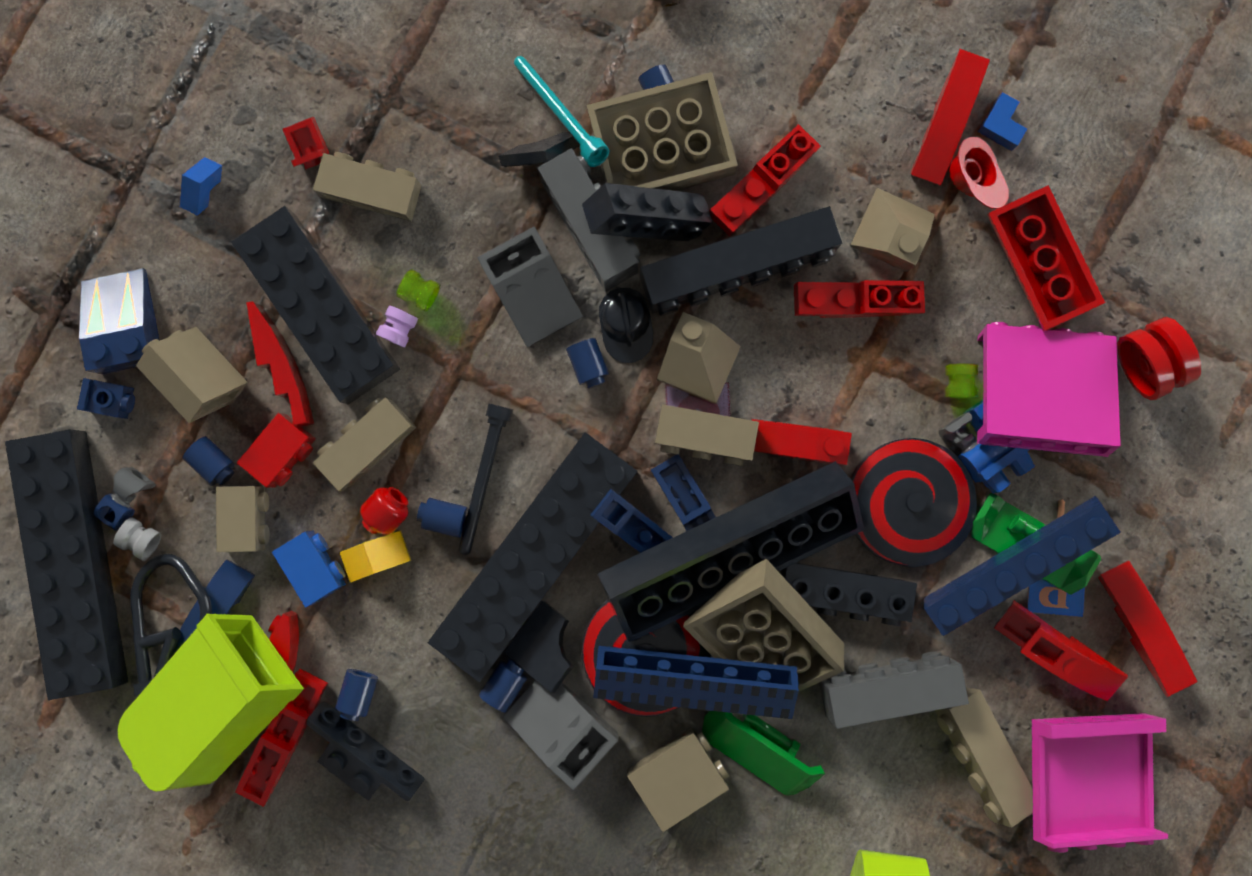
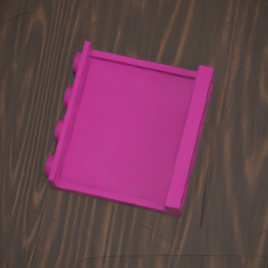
[977,322,1121,457]
[1032,713,1168,853]

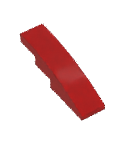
[910,48,990,185]
[246,301,314,427]
[1098,560,1198,698]
[235,669,328,807]

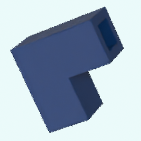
[978,92,1027,151]
[180,157,222,216]

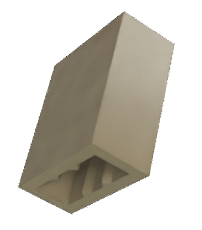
[136,327,248,423]
[627,727,730,832]

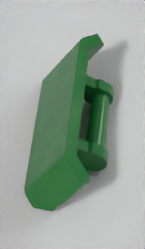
[971,493,1101,595]
[702,711,825,796]

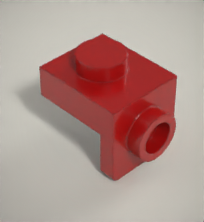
[282,117,330,170]

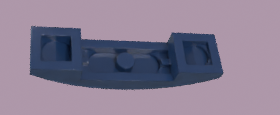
[591,489,673,553]
[175,559,255,653]

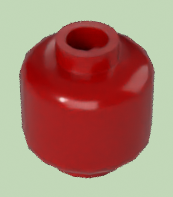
[360,487,409,535]

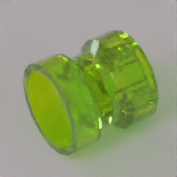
[397,269,441,312]
[945,364,979,398]

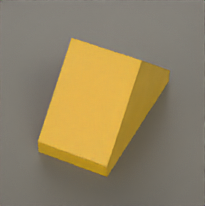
[340,531,412,582]

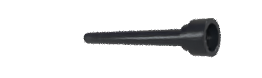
[459,403,513,555]

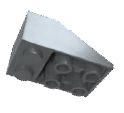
[477,226,583,348]
[503,680,618,791]

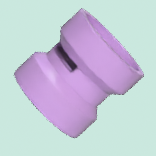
[376,305,418,348]

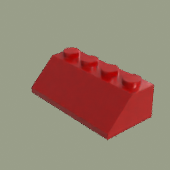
[987,185,1105,331]

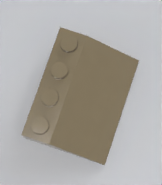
[587,72,738,191]
[683,559,844,691]

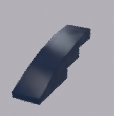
[651,455,716,531]

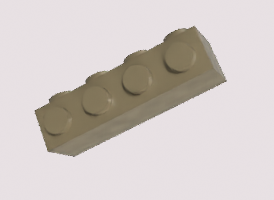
[935,688,1033,827]

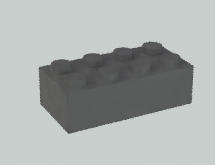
[537,148,641,292]
[819,651,969,729]

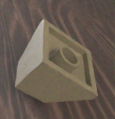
[850,188,935,272]
[657,312,741,404]

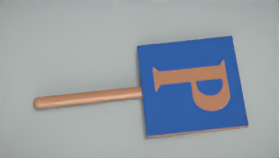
[1027,499,1085,617]

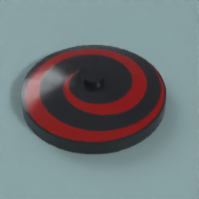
[850,438,977,567]
[582,599,711,717]

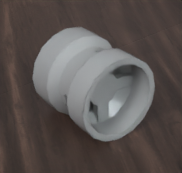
[113,517,162,561]

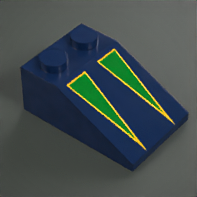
[79,268,160,374]

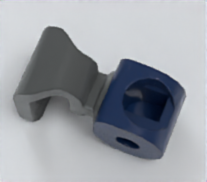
[93,467,156,531]

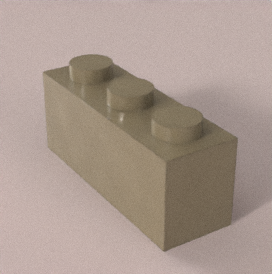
[313,152,422,222]
[313,397,417,492]
[654,404,759,466]

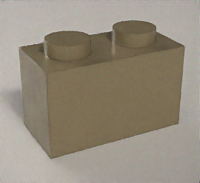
[216,486,270,552]

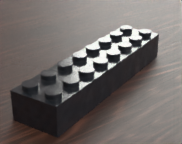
[5,429,129,700]
[427,432,637,683]
[597,461,864,642]

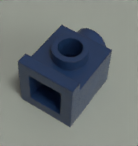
[77,378,135,419]

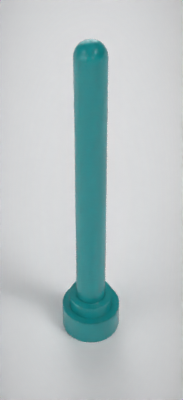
[514,56,610,167]

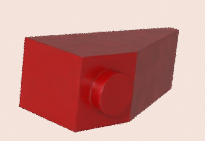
[751,419,852,466]

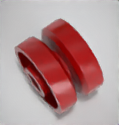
[1117,316,1201,401]

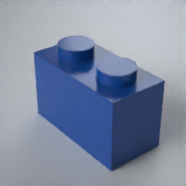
[272,530,346,608]

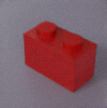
[237,413,316,488]

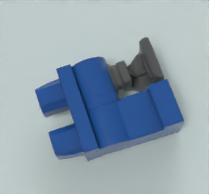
[939,399,1035,493]

